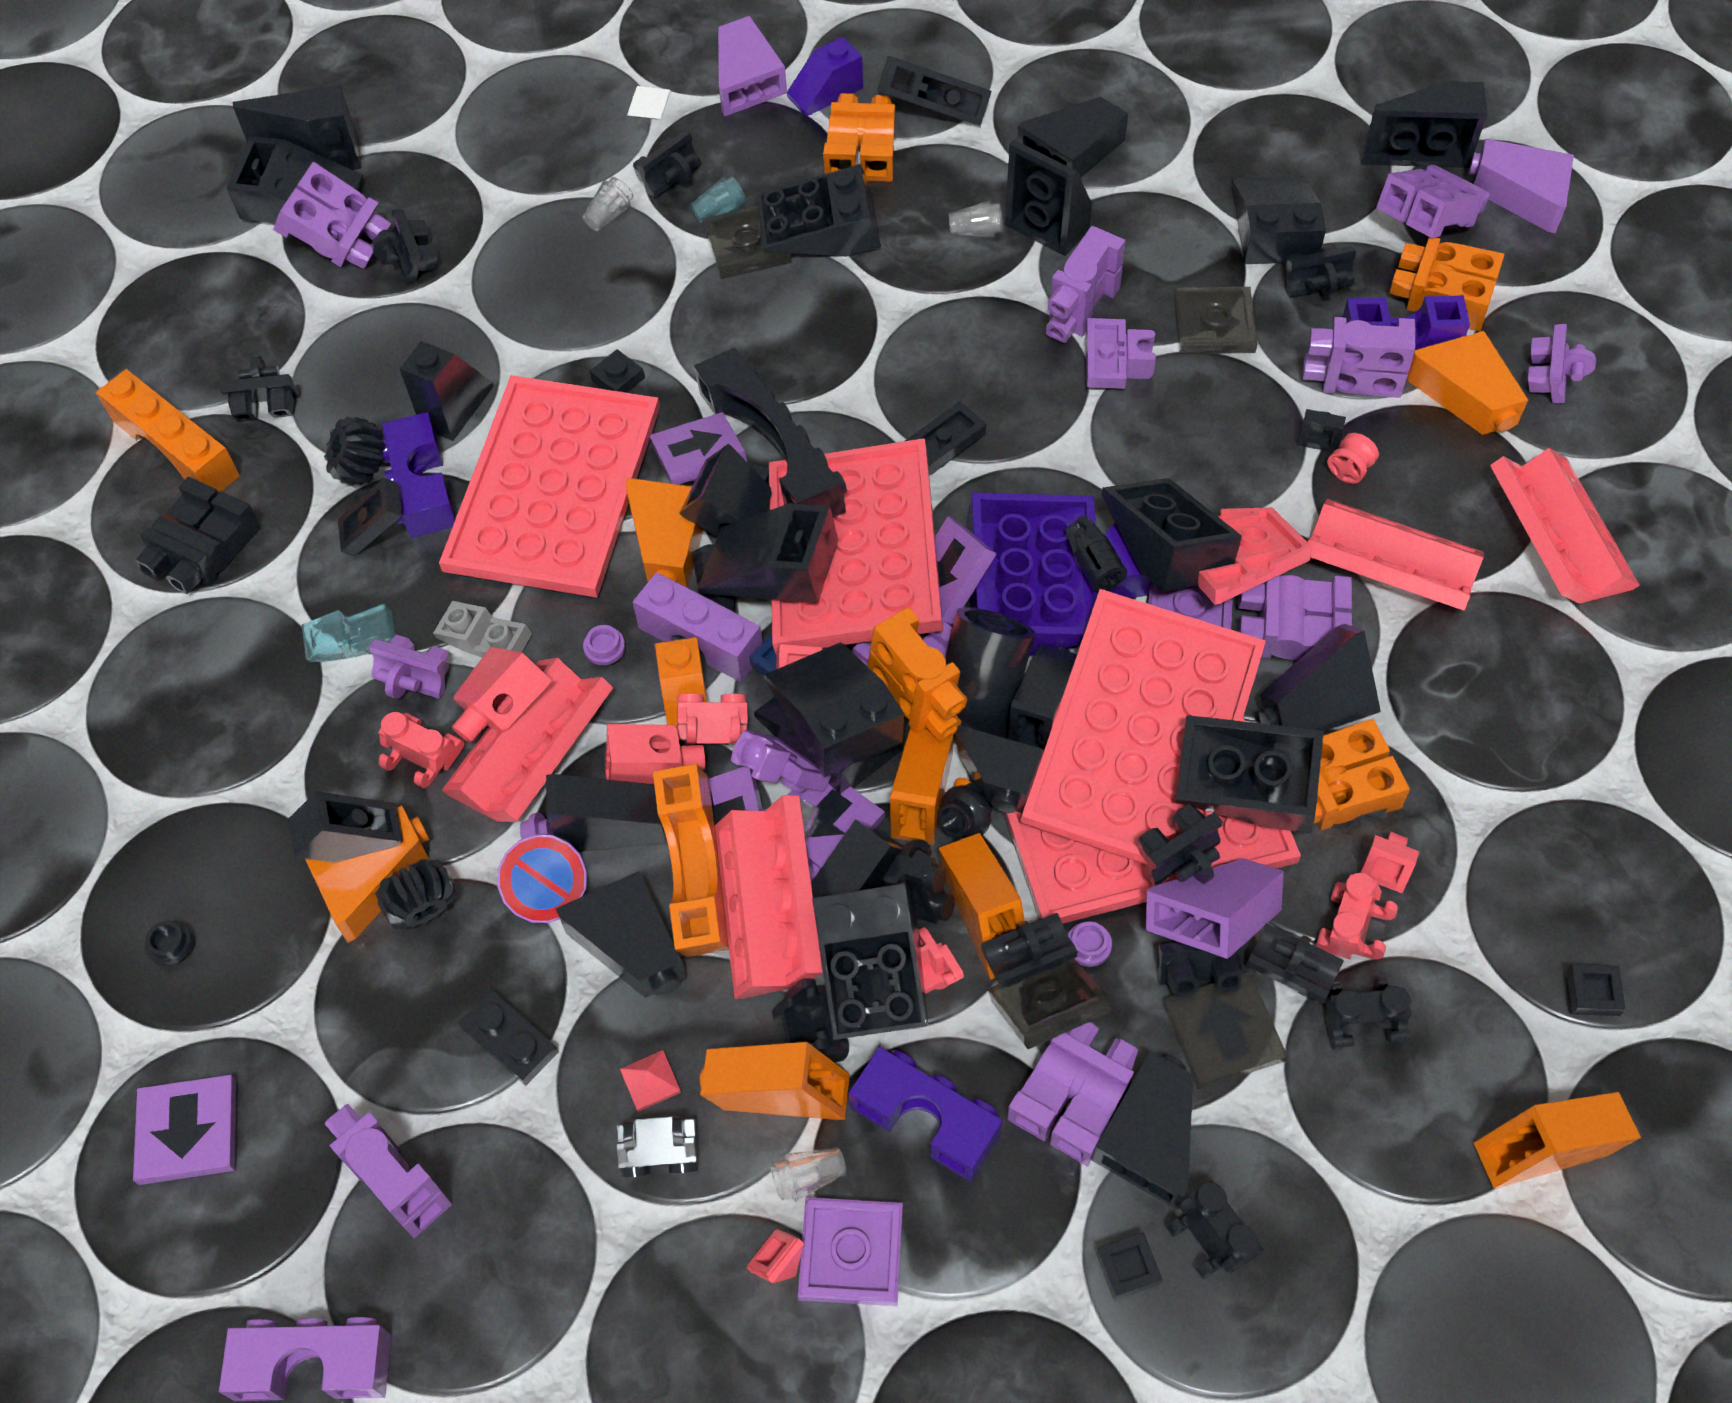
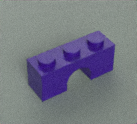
[1342,295,1470,350]
[381,412,456,538]
[849,1046,1003,1183]

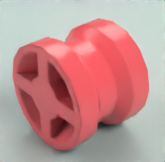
[1327,433,1379,484]

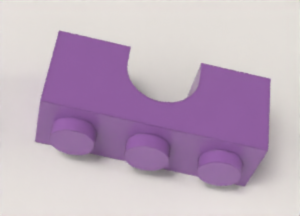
[633,572,763,683]
[219,1317,392,1401]

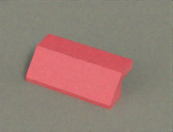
[1490,448,1640,604]
[1308,499,1484,610]
[442,657,613,822]
[715,795,823,999]

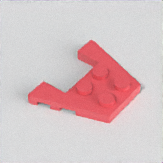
[1198,507,1312,605]

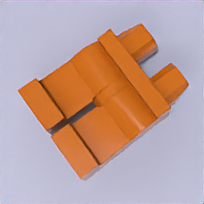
[823,93,895,182]
[1389,237,1505,331]
[867,607,967,742]
[1314,718,1410,831]

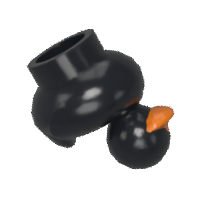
[938,778,992,838]

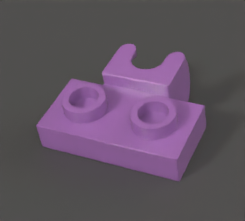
[1086,318,1156,389]
[731,730,831,793]

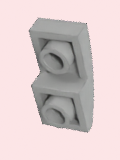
[433,601,532,658]

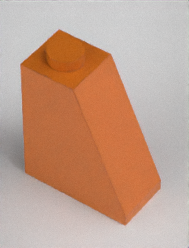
[1407,331,1528,435]
[625,478,704,588]
[890,727,954,845]
[305,805,429,943]
[938,833,1025,980]
[700,1042,850,1120]
[1474,1092,1641,1189]

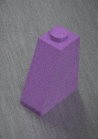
[718,16,787,116]
[1468,139,1574,233]
[1146,858,1284,959]

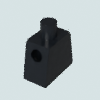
[679,444,772,536]

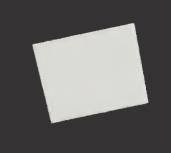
[627,86,670,119]

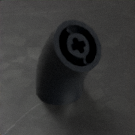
[944,607,1036,745]

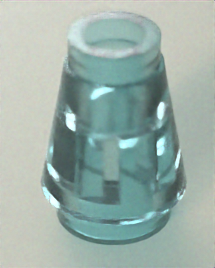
[690,176,746,223]

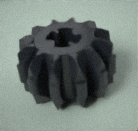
[324,417,385,485]
[375,859,457,929]

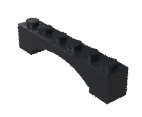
[693,348,847,518]

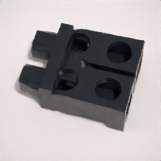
[135,476,261,594]

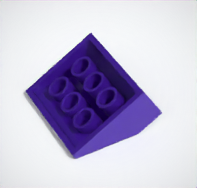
[967,492,1099,656]

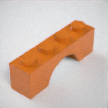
[96,369,240,493]
[653,764,729,957]

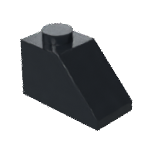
[956,725,1043,813]
[289,791,403,863]

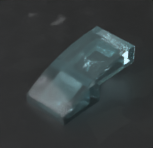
[302,604,395,662]

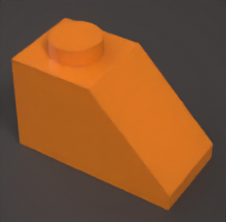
[655,637,707,727]

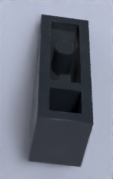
[877,56,992,126]

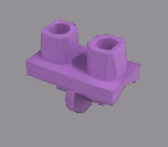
[1528,324,1596,403]
[369,635,449,699]

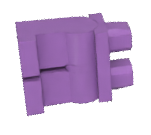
[273,162,391,269]
[1376,165,1490,238]
[1046,226,1126,343]
[1303,317,1415,398]
[1237,575,1352,661]
[1007,1016,1138,1167]
[325,1104,452,1239]

